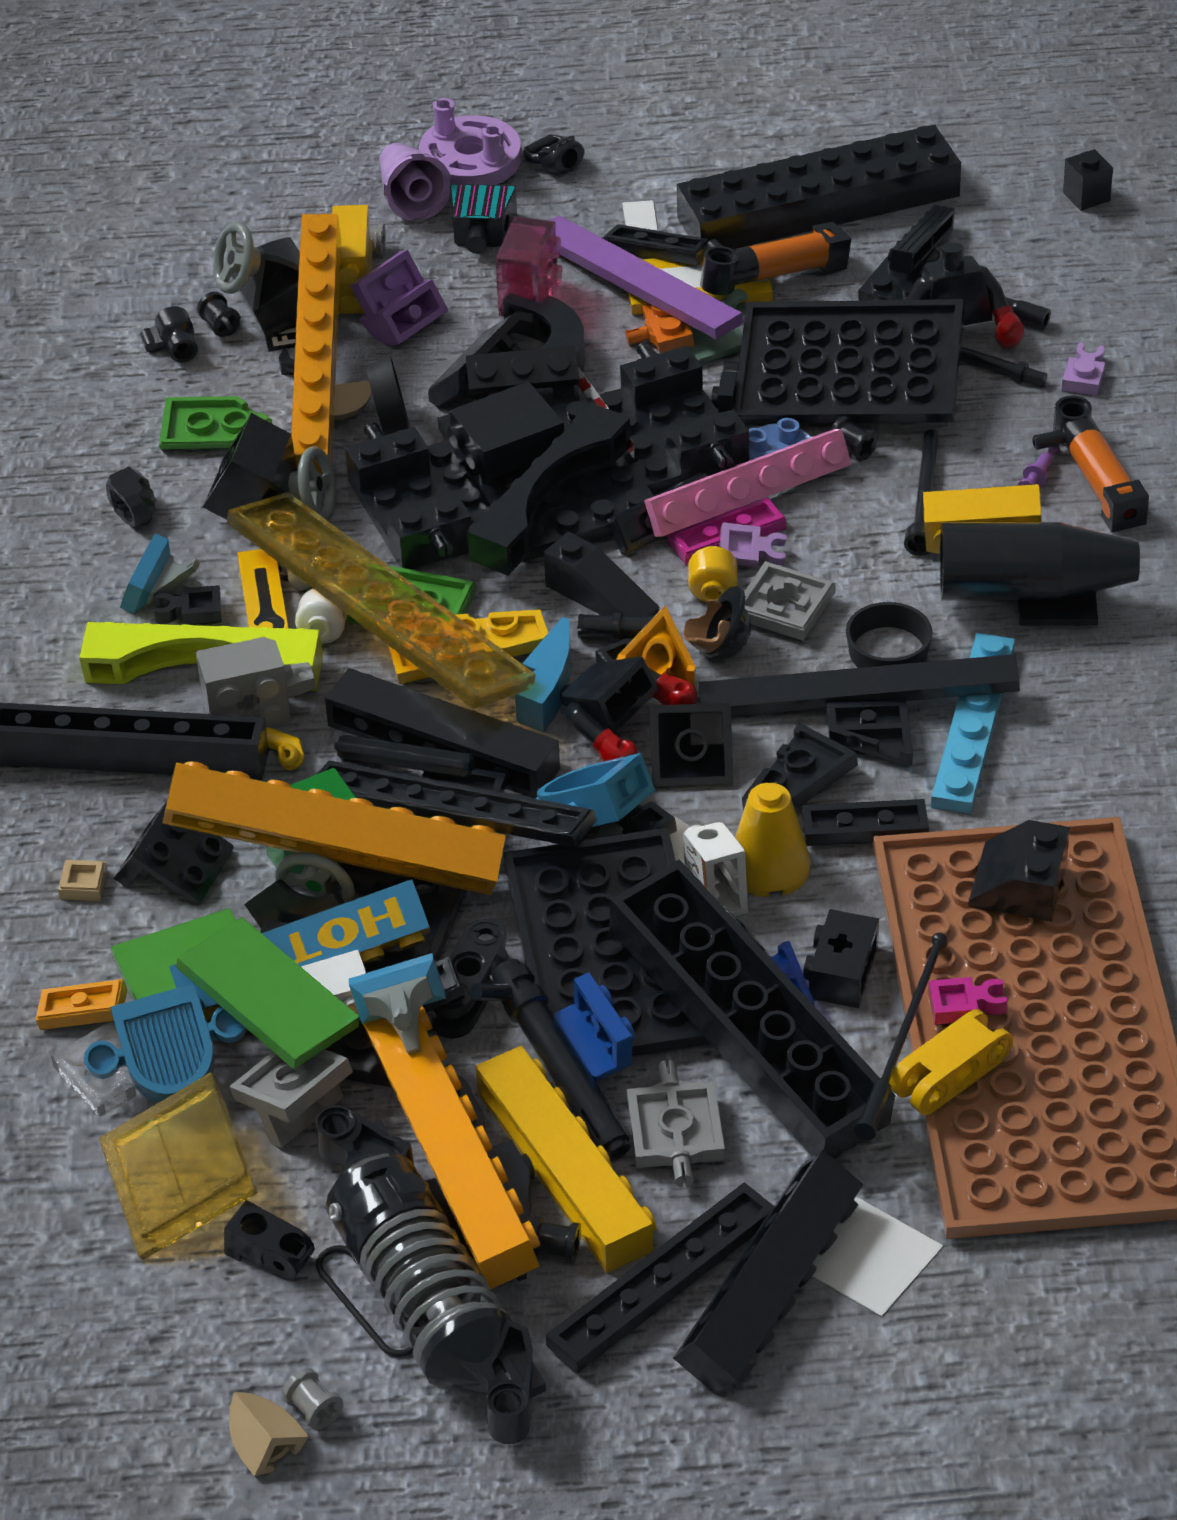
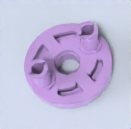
[419,98,522,185]

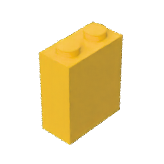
[332,205,373,314]

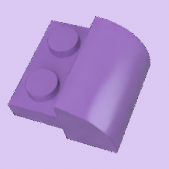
[350,250,448,346]

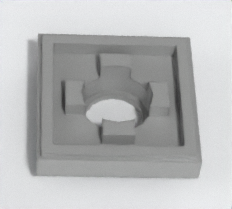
[744,561,836,641]

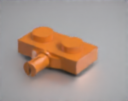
[625,304,695,354]

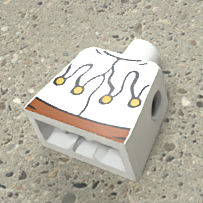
[683,822,748,916]

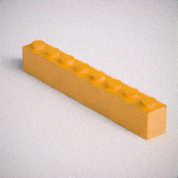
[291,214,341,475]
[162,761,506,895]
[363,1006,541,1290]

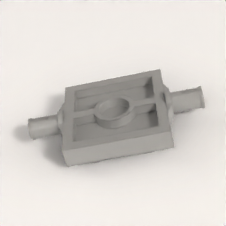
[627,1060,725,1187]

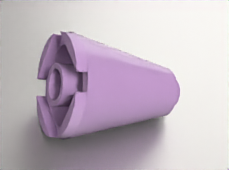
[379,143,451,221]

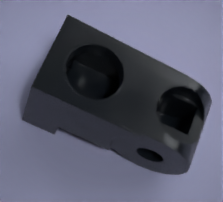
[224,1200,315,1280]

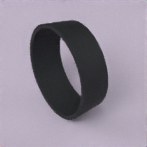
[366,356,410,435]
[846,602,933,668]

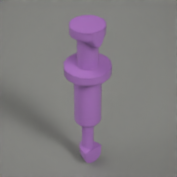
[1017,445,1060,487]

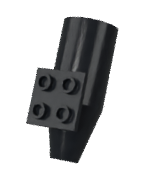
[940,522,1140,626]

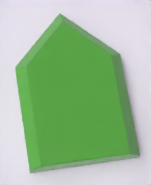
[159,396,272,450]

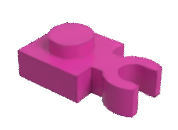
[928,977,1008,1024]

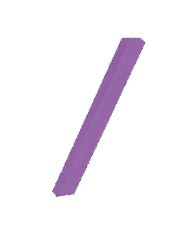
[532,215,743,339]

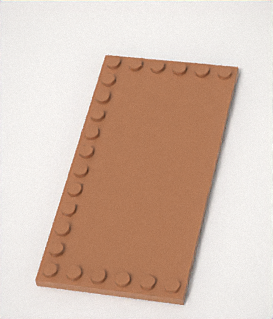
[873,817,1177,1239]

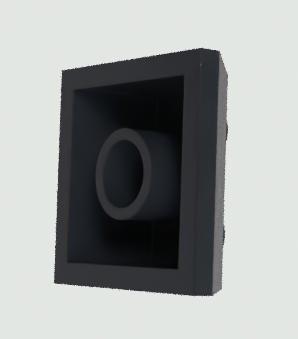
[968,820,1070,921]

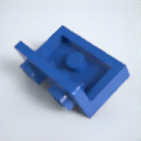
[553,972,635,1081]

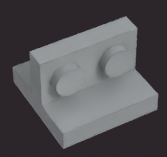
[229,1049,353,1148]

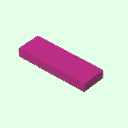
[668,497,786,565]

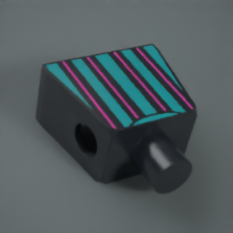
[450,184,517,254]

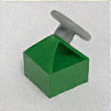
[266,768,356,903]

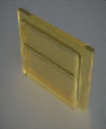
[99,1072,258,1260]

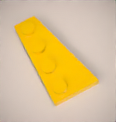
[380,609,548,685]

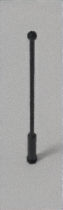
[854,932,948,1141]

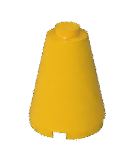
[735,783,811,897]

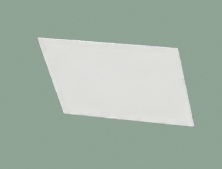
[812,1197,943,1316]

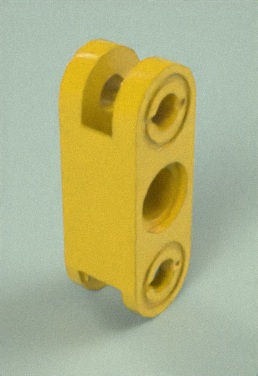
[889,1009,1013,1116]

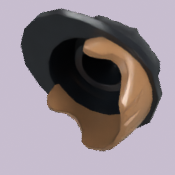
[683,586,751,659]

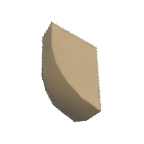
[334,381,372,421]
[229,1392,309,1476]

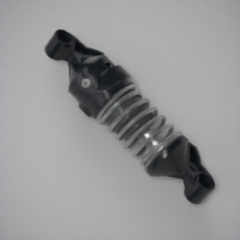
[315,1105,546,1444]

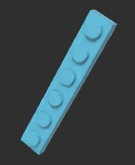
[931,633,1015,814]

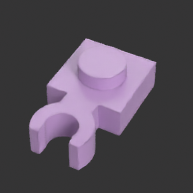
[1062,342,1105,396]
[720,522,787,567]

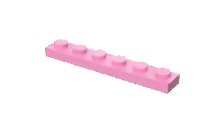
[644,429,852,537]

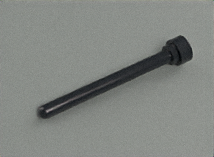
[904,429,939,556]

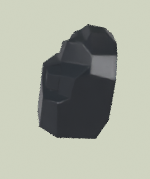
[106,466,157,527]

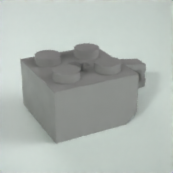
[196,637,315,728]

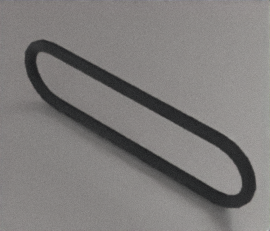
[316,1245,419,1357]

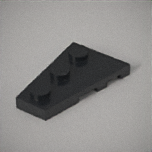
[742,722,858,811]

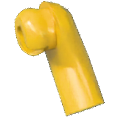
[266,727,305,770]

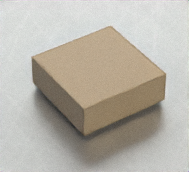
[58,860,107,901]

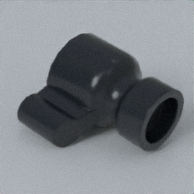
[140,306,198,363]

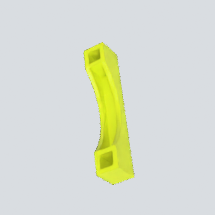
[79,622,323,691]

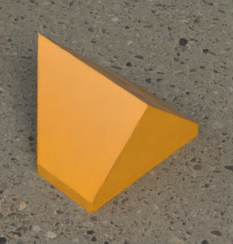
[617,605,696,687]

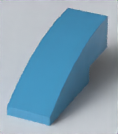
[515,617,572,733]

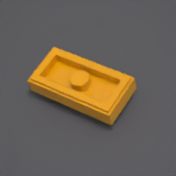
[36,979,127,1030]

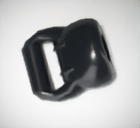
[523,134,585,173]

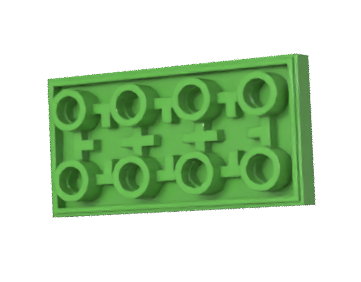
[176,917,360,1069]

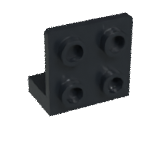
[113,801,234,905]

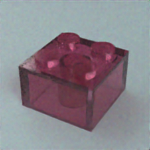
[496,216,562,316]

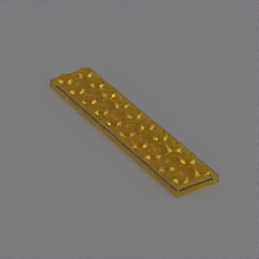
[227,492,536,709]

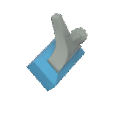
[120,533,203,614]
[348,953,446,1054]

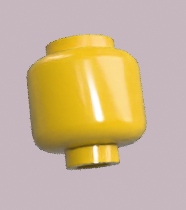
[688,546,738,602]

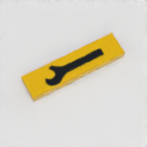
[237,547,288,629]

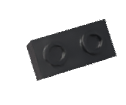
[803,909,879,1008]

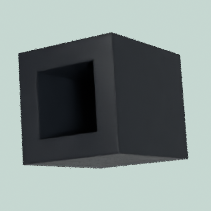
[1063,149,1113,211]

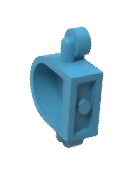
[536,753,655,827]
[84,983,247,1111]

